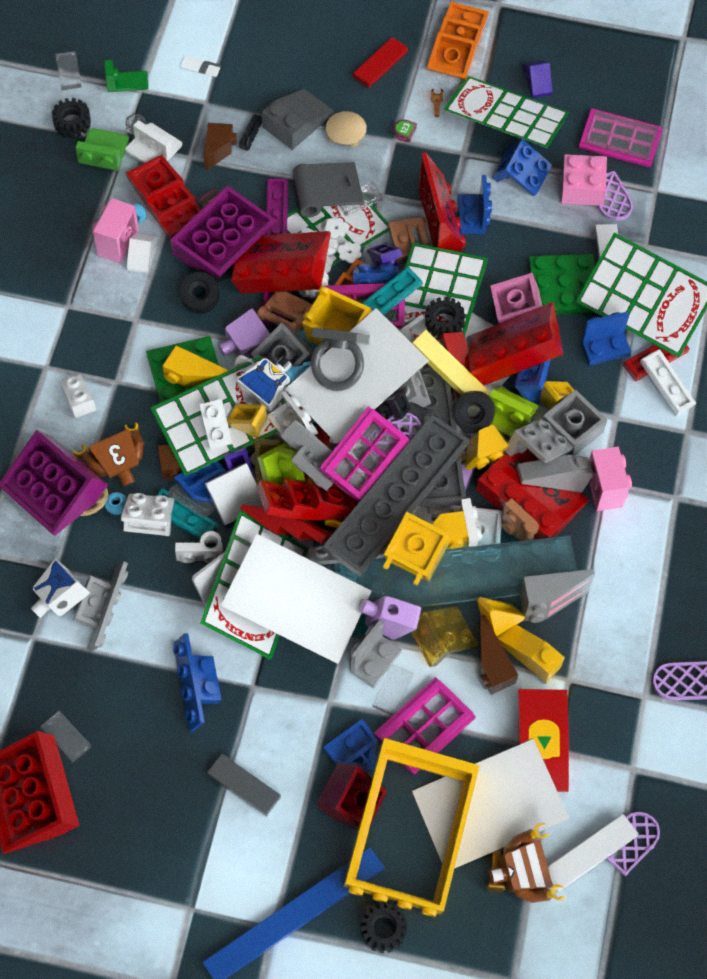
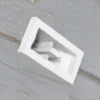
[127,233,158,274]

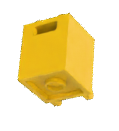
[302,286,372,351]
[383,512,451,586]

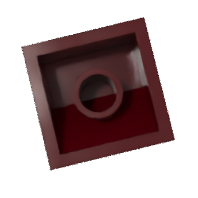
[316,763,387,831]

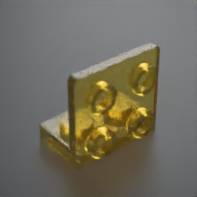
[411,606,478,667]

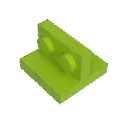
[489,386,539,440]
[257,442,306,485]

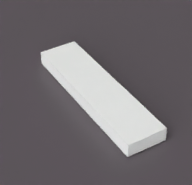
[548,814,638,892]

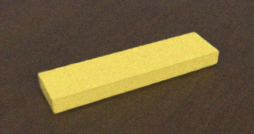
[412,330,490,409]

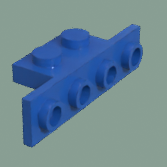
[173,633,222,732]

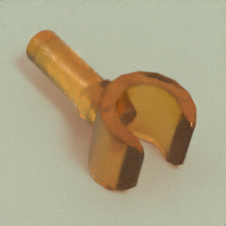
[431,88,443,117]

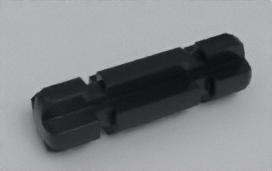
[239,114,262,151]

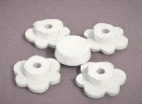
[301,218,361,273]

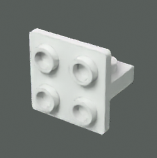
[125,120,182,164]
[267,390,318,448]
[121,493,174,536]

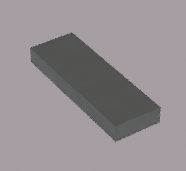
[207,754,281,817]

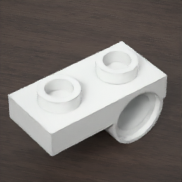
[60,374,96,419]
[199,399,233,449]
[175,531,223,563]

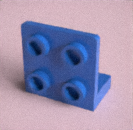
[492,139,552,196]
[458,175,492,234]
[581,312,632,366]
[515,359,551,405]

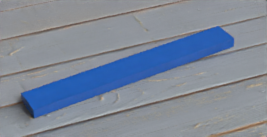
[202,847,385,979]

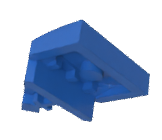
[323,719,378,771]

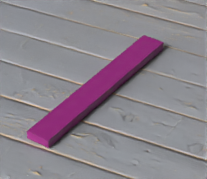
[263,178,288,326]

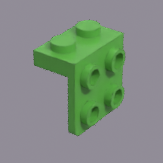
[76,128,129,171]

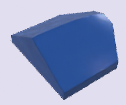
[174,461,227,503]

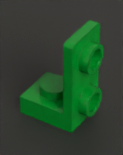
[105,60,149,92]

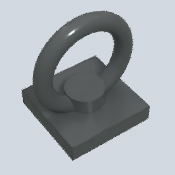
[311,328,370,391]

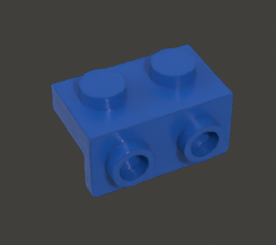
[353,263,398,285]

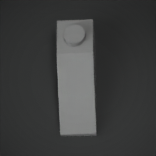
[516,455,594,493]

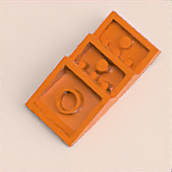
[427,2,489,80]

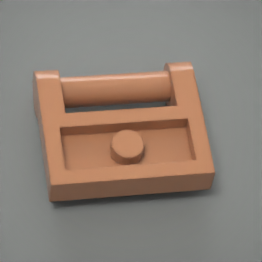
[388,217,430,262]
[257,291,312,333]
[502,498,539,552]

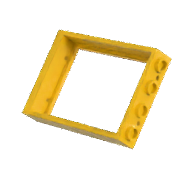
[343,738,480,917]

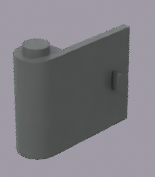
[292,162,364,218]

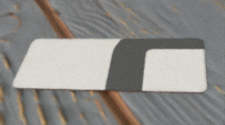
[180,56,221,77]

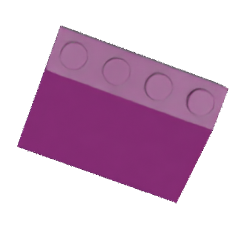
[170,185,276,277]
[0,429,108,536]

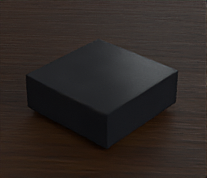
[387,388,411,420]

